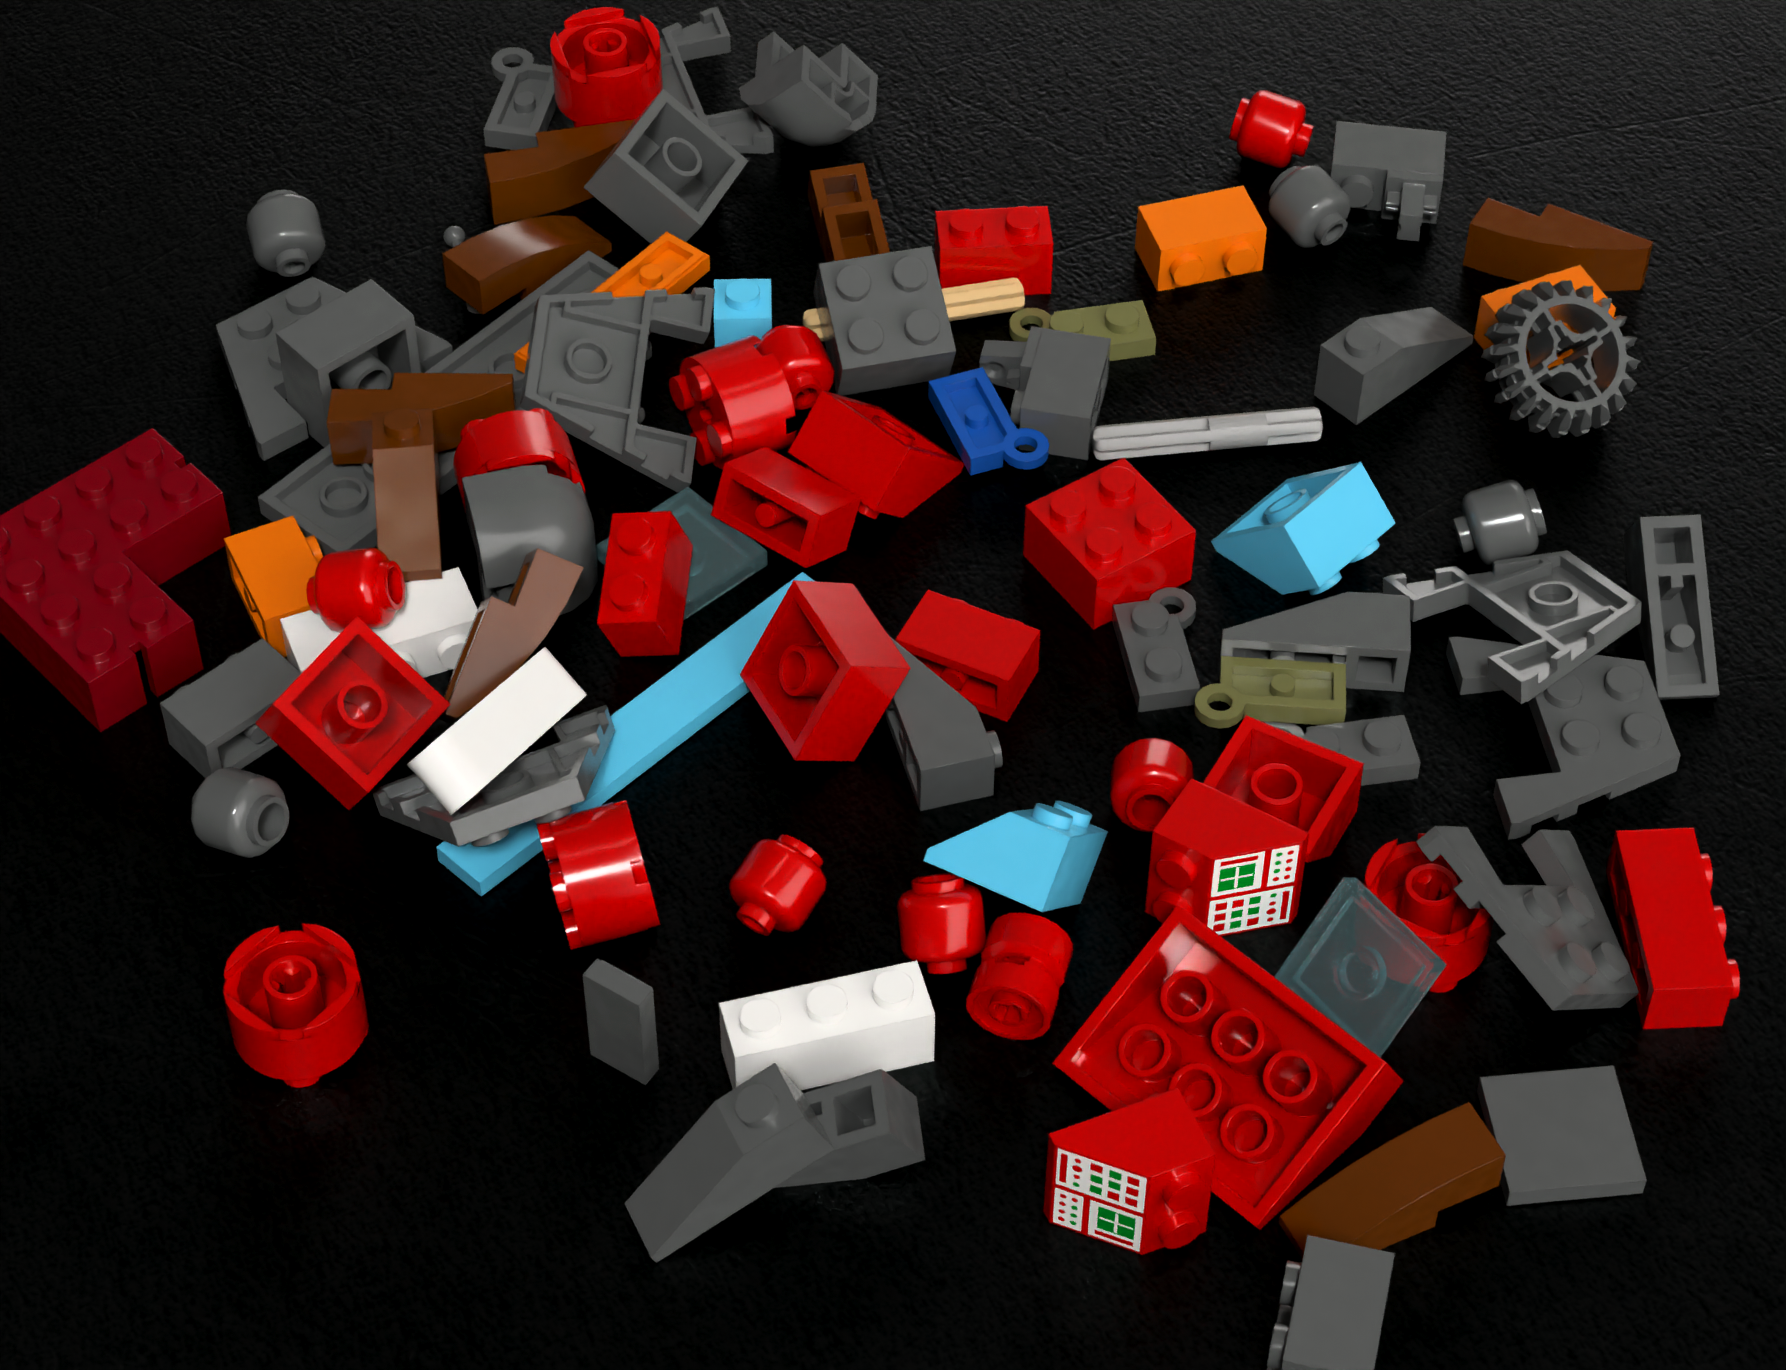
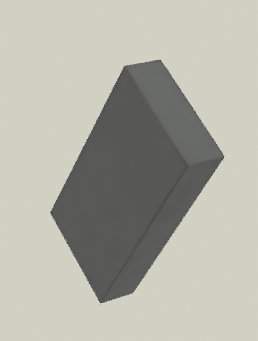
[583,959,659,1085]

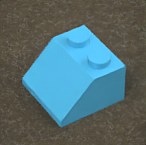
[1211,462,1395,595]
[923,801,1108,912]

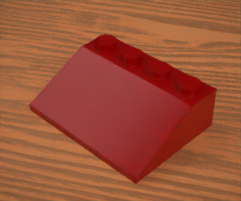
[1052,904,1404,1230]

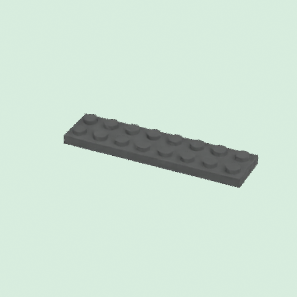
[258,250,652,556]

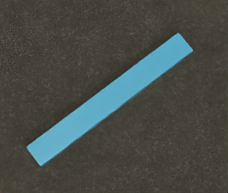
[436,572,814,897]

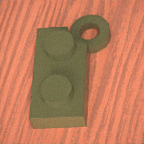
[1009,300,1156,361]
[1194,656,1346,729]

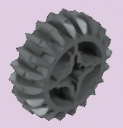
[1481,280,1640,438]

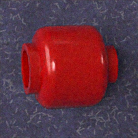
[1229,90,1314,169]
[755,325,834,411]
[306,547,406,633]
[1110,738,1194,833]
[729,834,826,936]
[897,873,987,974]

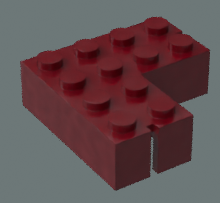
[0,428,231,732]

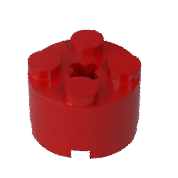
[550,7,663,127]
[669,335,796,470]
[453,408,585,512]
[536,800,660,950]
[1357,833,1494,993]
[223,923,369,1088]

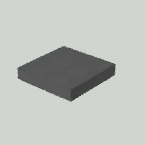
[1477,1065,1647,1206]

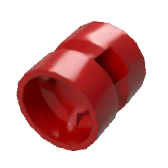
[966,912,1073,1040]

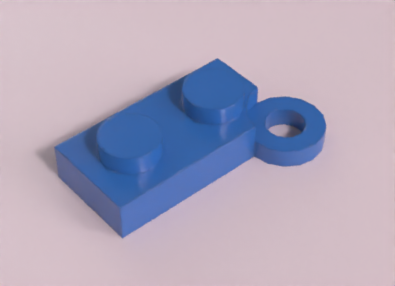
[928,367,1049,476]

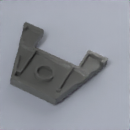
[660,7,774,154]
[216,276,453,461]
[520,287,715,494]
[1383,550,1641,704]
[1446,637,1681,840]
[371,705,615,847]
[1416,826,1640,1010]

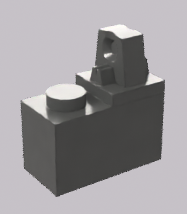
[1330,121,1446,242]
[979,326,1111,460]

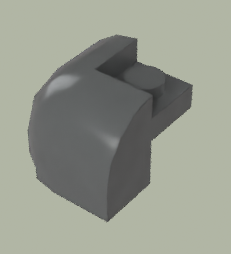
[739,32,878,148]
[462,465,598,616]

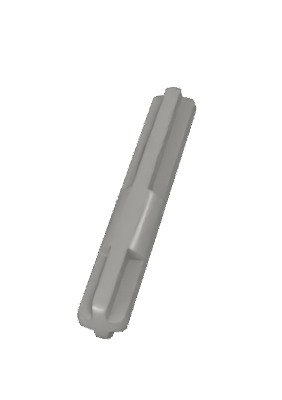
[1091,407,1323,460]

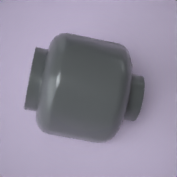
[1268,166,1351,248]
[246,190,325,277]
[1453,480,1547,566]
[191,767,289,858]

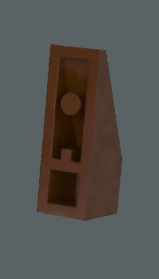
[372,408,442,581]

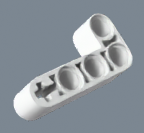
[407,647,587,815]

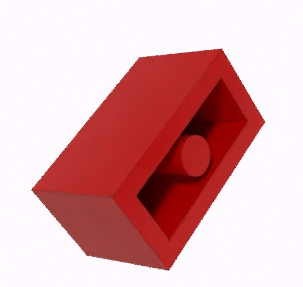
[935,206,1054,295]
[711,447,861,568]
[597,511,693,657]
[895,590,1041,722]

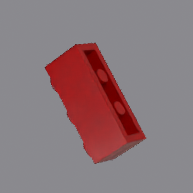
[1606,828,1740,1029]

